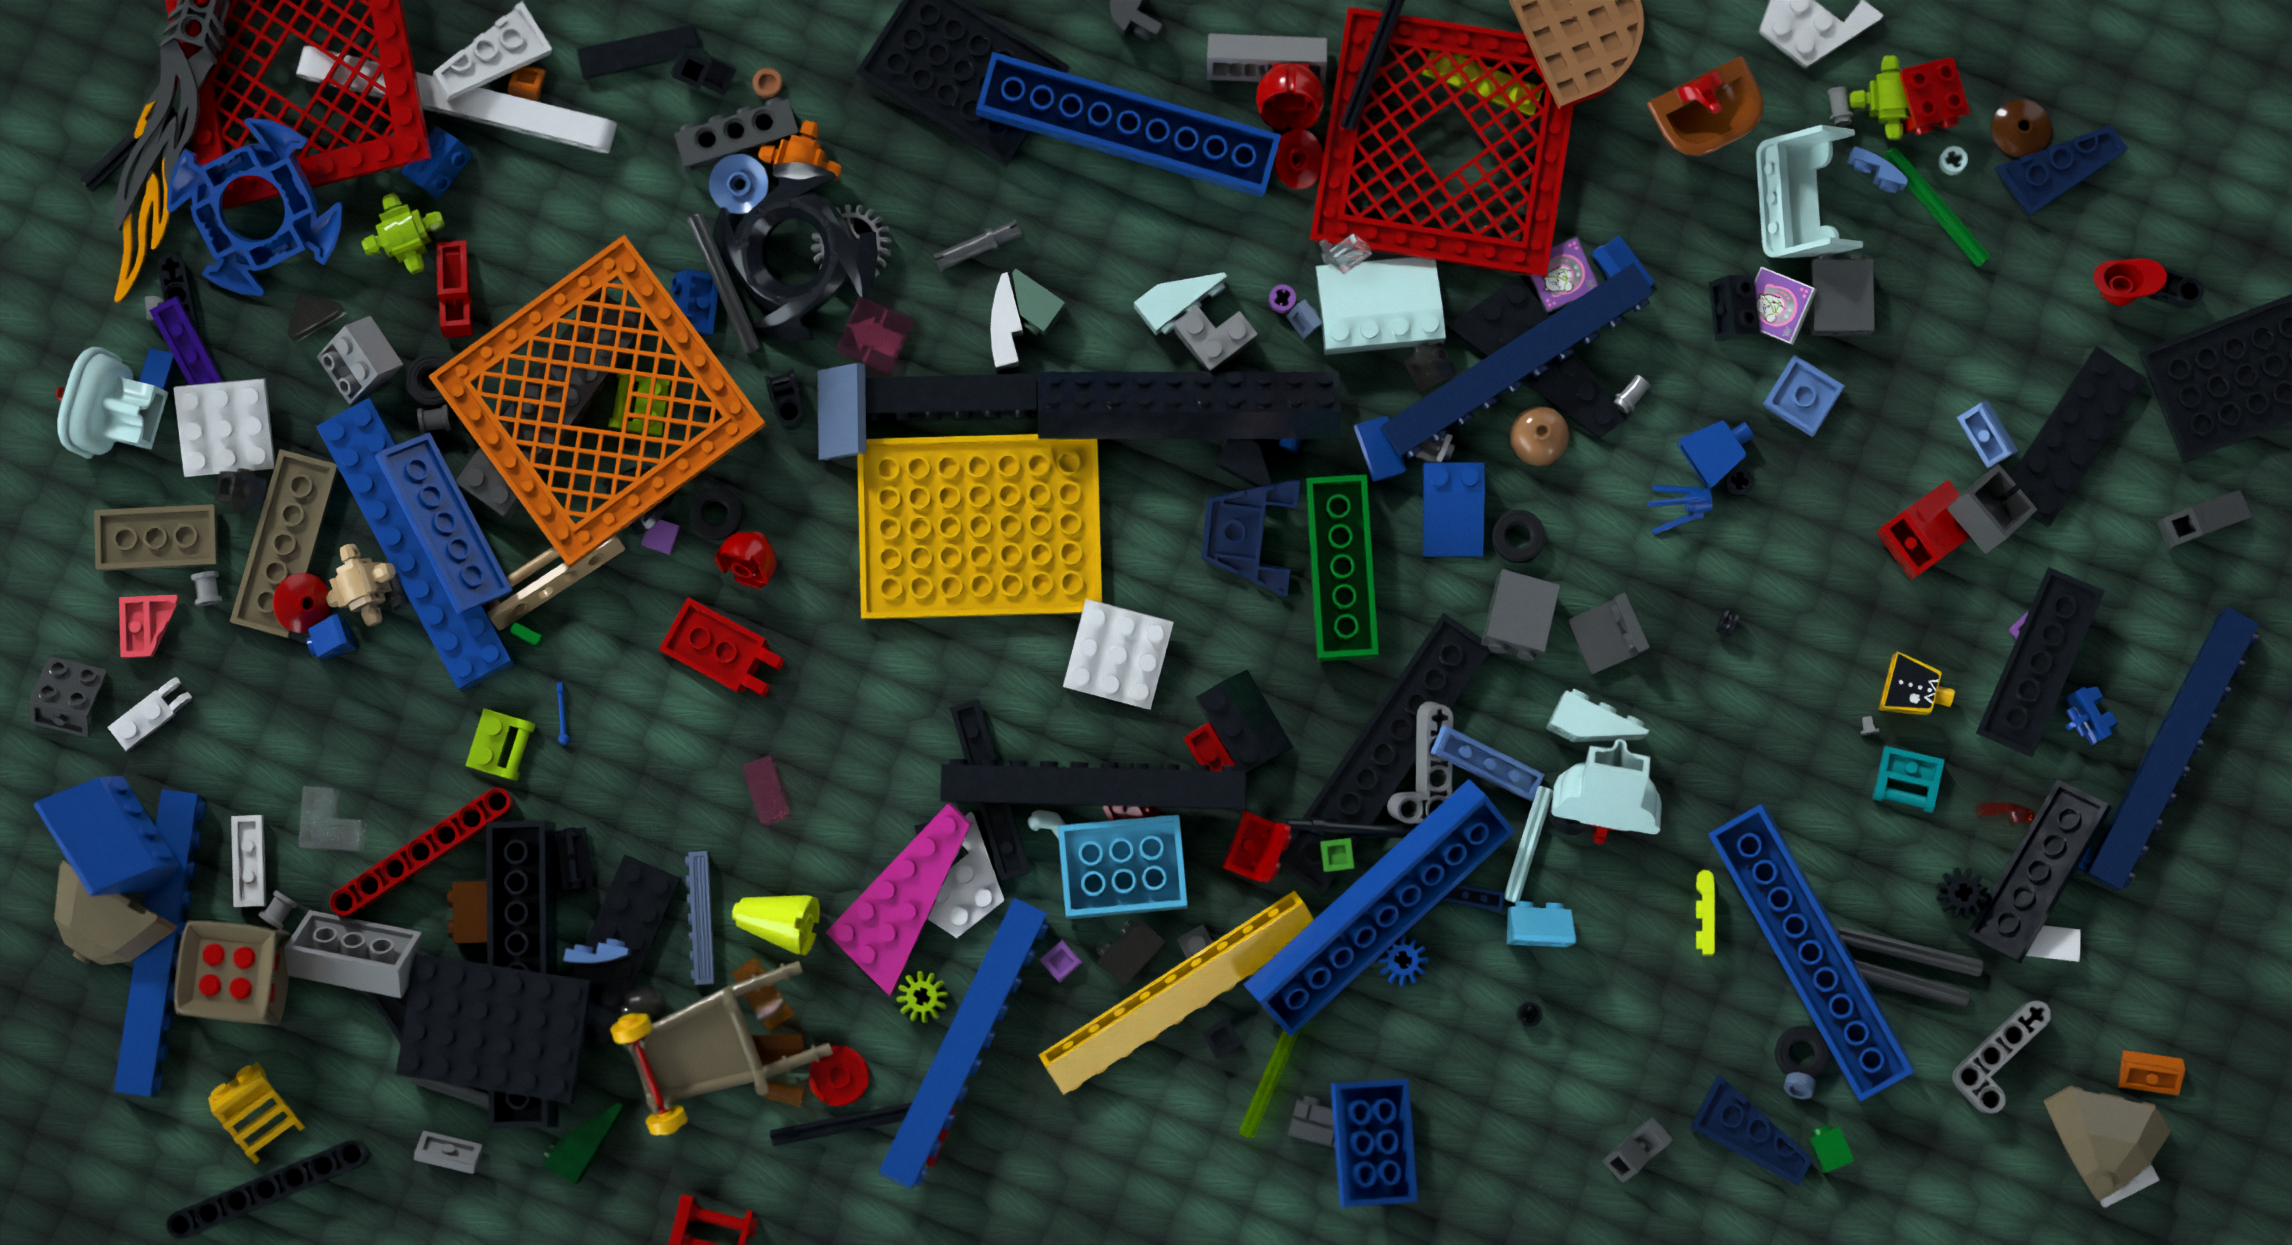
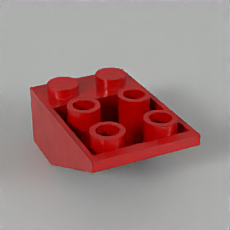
[1875,479,1971,581]

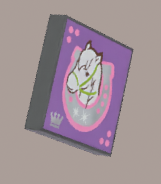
[1528,236,1599,314]

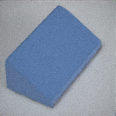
[1957,400,2018,469]

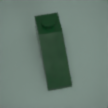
[543,1102,626,1185]

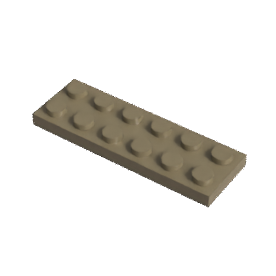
[230,449,339,639]

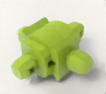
[1850,56,1911,140]
[361,193,445,274]

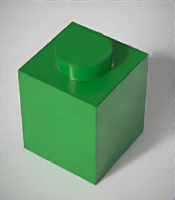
[1808,1124,1854,1173]

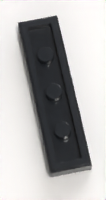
[577,25,698,80]

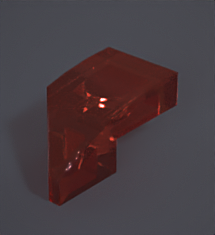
[1976,802,2035,825]

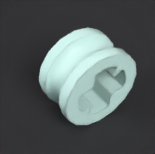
[1939,146,1968,175]

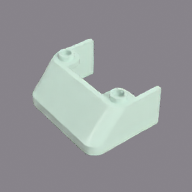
[1756,125,1863,258]

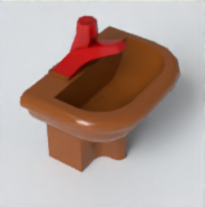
[1647,56,1764,156]

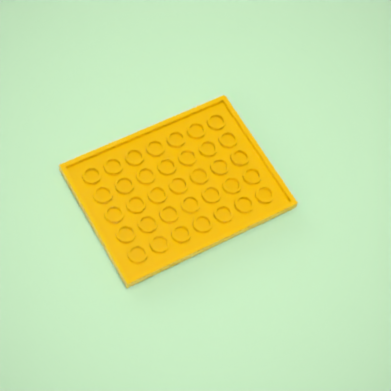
[857,434,1102,620]

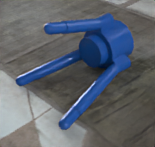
[1648,485,1712,535]

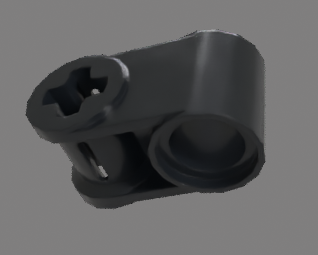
[2145,266,2204,310]
[764,369,804,430]

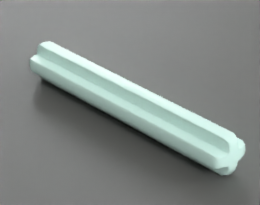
[1504,786,1553,903]

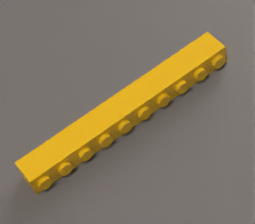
[1038,891,1314,1095]

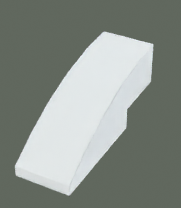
[991,272,1023,372]

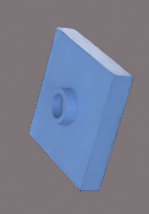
[1762,354,1845,438]

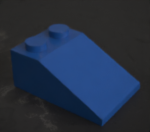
[1422,463,1485,557]

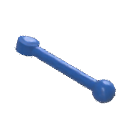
[557,682,570,745]

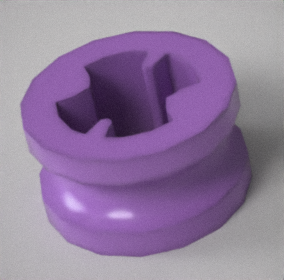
[1269,285,1296,313]

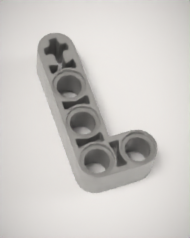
[1387,701,1453,823]
[1952,1001,2051,1113]

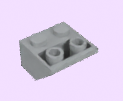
[317,316,403,405]

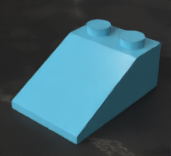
[1507,901,1576,947]

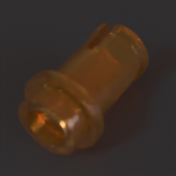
[764,1079,804,1107]

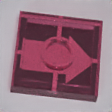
[835,296,914,375]

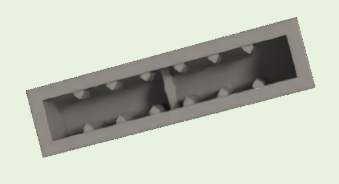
[1206,34,1327,84]

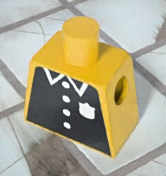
[1878,652,1955,715]

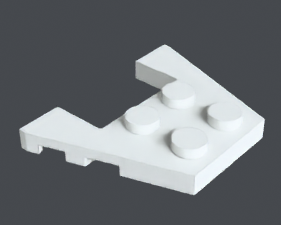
[1758,0,1884,69]
[928,812,1005,939]

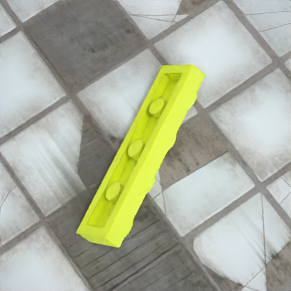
[1422,52,1544,117]

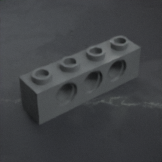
[674,97,800,173]

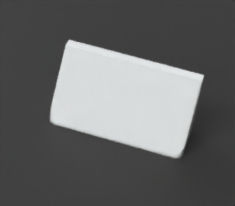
[2026,925,2081,962]

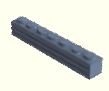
[685,851,715,986]

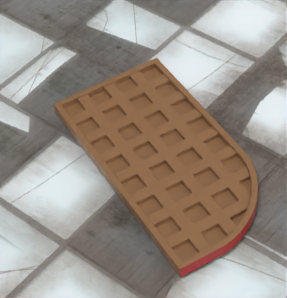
[1509,0,1644,111]

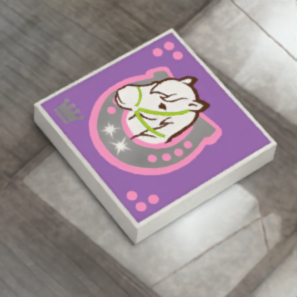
[1754,267,1817,345]

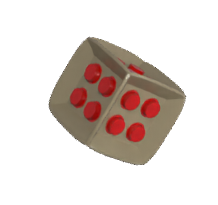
[175,920,291,1025]

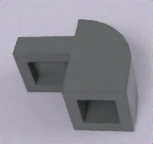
[1110,0,1162,41]
[1602,1117,1673,1183]

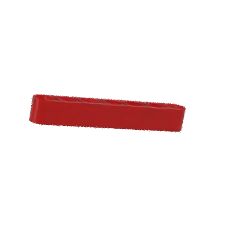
[330,788,514,917]

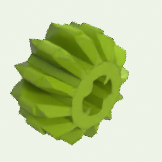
[897,971,949,1023]

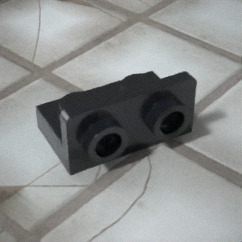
[1708,275,1760,341]

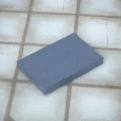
[817,363,866,461]

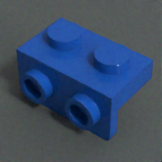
[400,126,473,200]

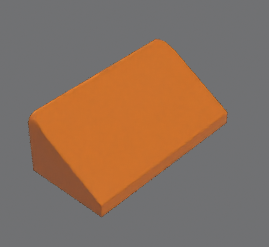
[2118,1050,2186,1096]

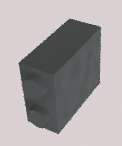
[1809,255,1875,336]
[1481,569,1560,661]

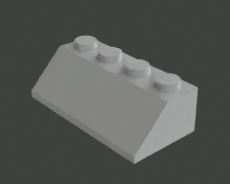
[284,910,422,998]

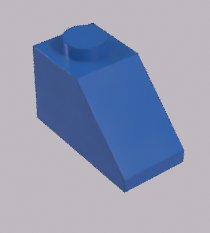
[306,614,357,661]

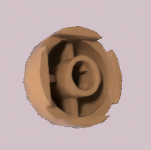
[1509,406,1570,467]

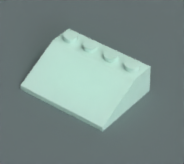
[1316,257,1446,355]

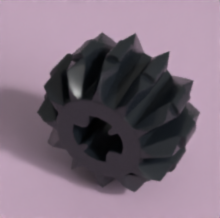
[1936,868,1988,919]

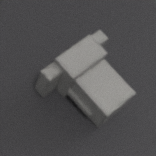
[1860,716,1879,736]

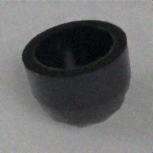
[1516,1002,1542,1027]

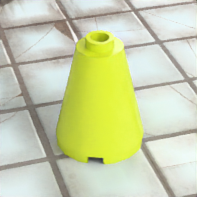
[732,895,820,955]

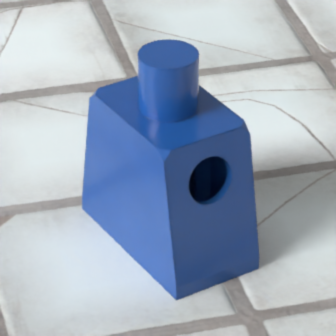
[1676,420,1754,490]

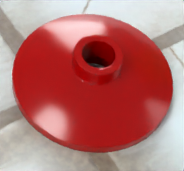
[1273,129,1323,189]
[273,573,331,633]

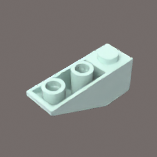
[1134,273,1227,335]

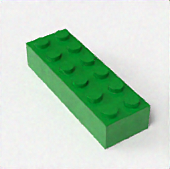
[1305,474,1379,662]

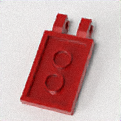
[658,597,785,697]

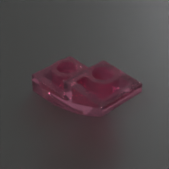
[742,755,791,827]

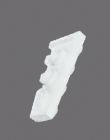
[432,1,552,101]

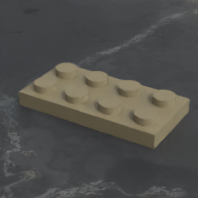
[94,504,218,571]

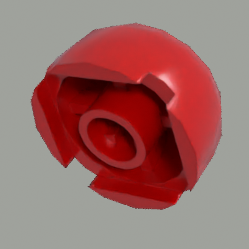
[714,532,777,589]

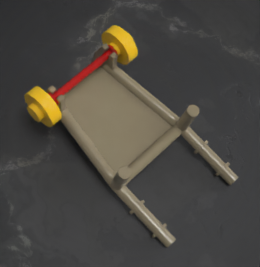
[611,961,833,1135]

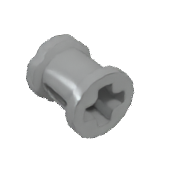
[191,571,223,606]
[259,890,298,930]

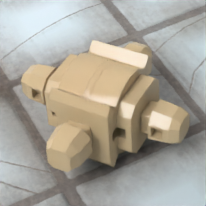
[326,544,396,627]

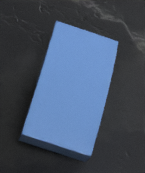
[1847,146,1908,193]
[563,938,631,964]

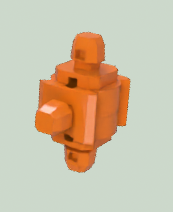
[758,121,842,181]

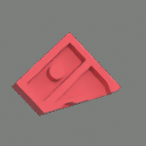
[119,595,180,659]

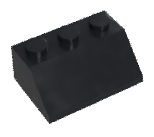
[1195,670,1293,774]

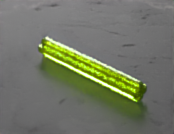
[1238,1029,1299,1139]

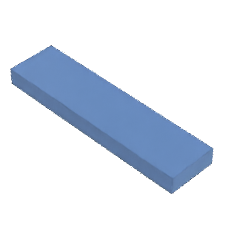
[1430,725,1545,802]

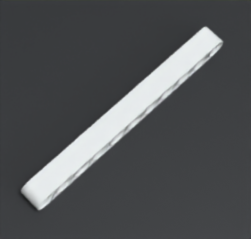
[296,46,617,153]

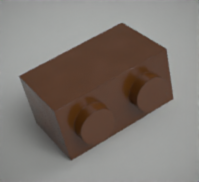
[447,881,487,945]

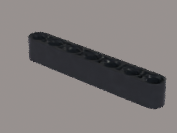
[166,1140,370,1239]

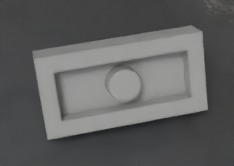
[414,1130,482,1174]

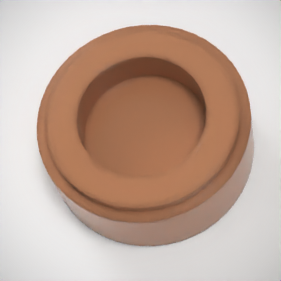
[753,68,783,99]

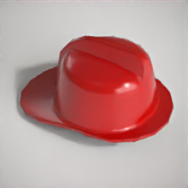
[2093,258,2167,306]

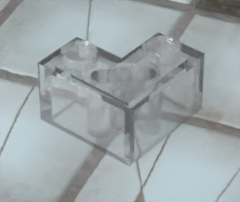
[298,786,367,853]

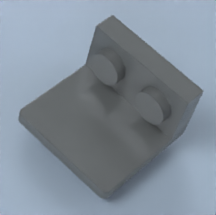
[1568,593,1650,675]
[28,656,107,738]

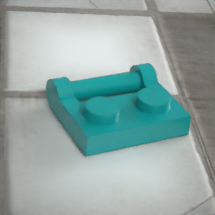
[1872,746,1945,813]

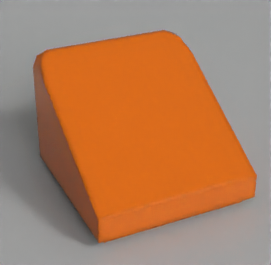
[508,66,546,102]

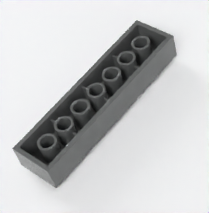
[455,291,649,521]

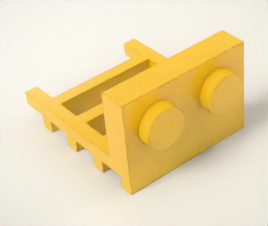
[208,1062,305,1164]

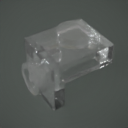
[1319,234,1372,274]

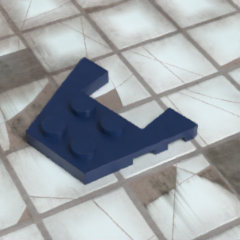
[1201,479,1301,597]

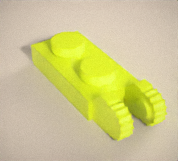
[1696,869,1715,956]

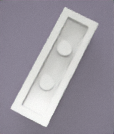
[231,815,266,908]

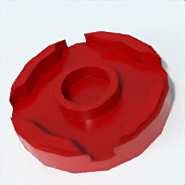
[809,1046,869,1106]

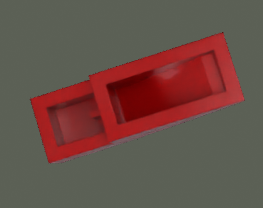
[436,240,474,338]

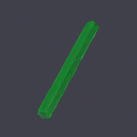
[1883,147,1990,267]

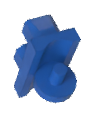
[2064,686,2118,745]

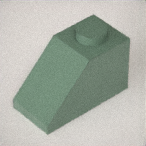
[1012,269,1066,336]

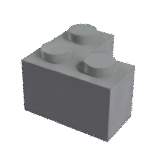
[1173,305,1258,372]

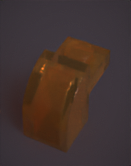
[731,956,794,1031]

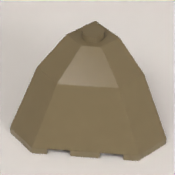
[54,861,177,965]
[2044,1086,2171,1202]

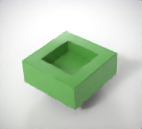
[1320,838,1354,872]

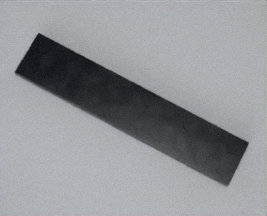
[1278,612,1491,896]

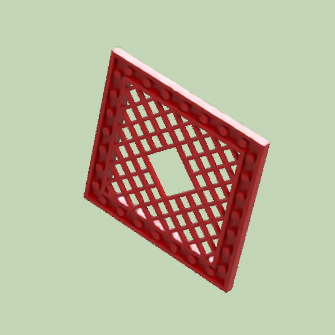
[165,0,432,211]
[1310,7,1574,278]

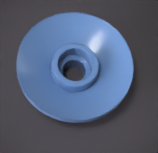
[709,154,769,214]

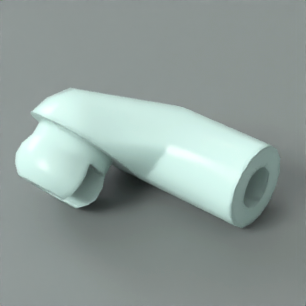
[1028,810,1066,840]

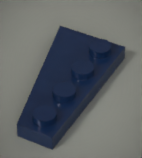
[1994,125,2128,217]
[1689,1074,1813,1186]

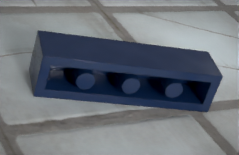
[1440,884,1504,912]

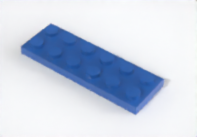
[375,432,513,615]

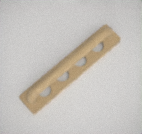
[487,535,625,631]

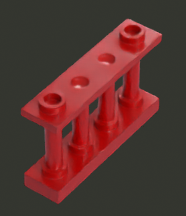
[668,1194,758,1245]

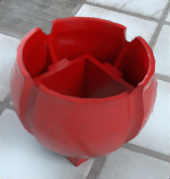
[1256,63,1324,131]

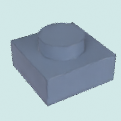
[1286,299,1322,340]

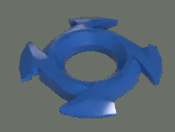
[167,118,343,296]

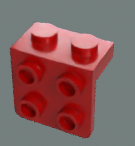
[1899,57,1970,136]
[1222,811,1292,883]

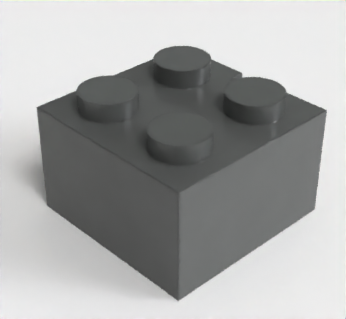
[1946,464,2038,554]

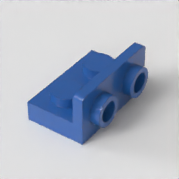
[671,269,718,336]

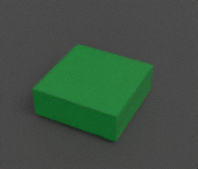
[510,622,545,648]

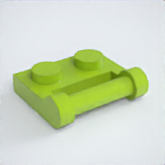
[608,368,671,437]
[465,708,536,782]

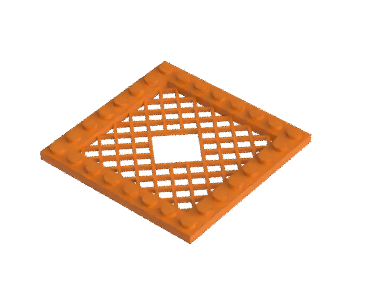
[429,235,766,568]

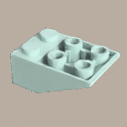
[1546,689,1649,742]

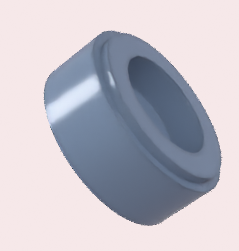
[1784,1072,1816,1099]

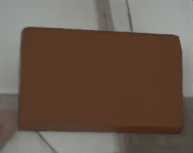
[751,1035,804,1066]

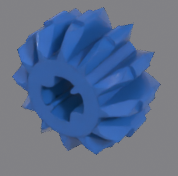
[1376,935,1428,987]

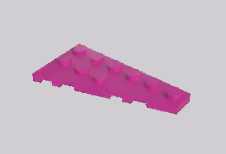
[825,802,972,996]

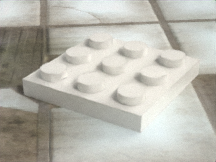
[174,378,275,477]
[1063,599,1174,710]

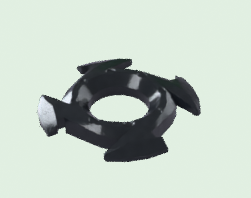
[712,162,878,342]

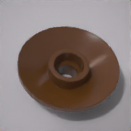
[1991,99,2051,158]

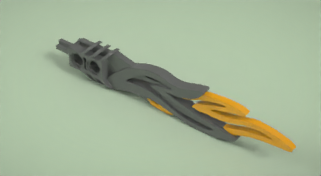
[114,0,230,303]

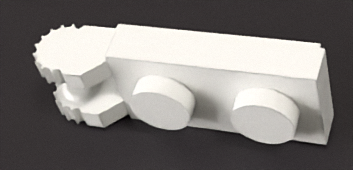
[107,677,192,752]

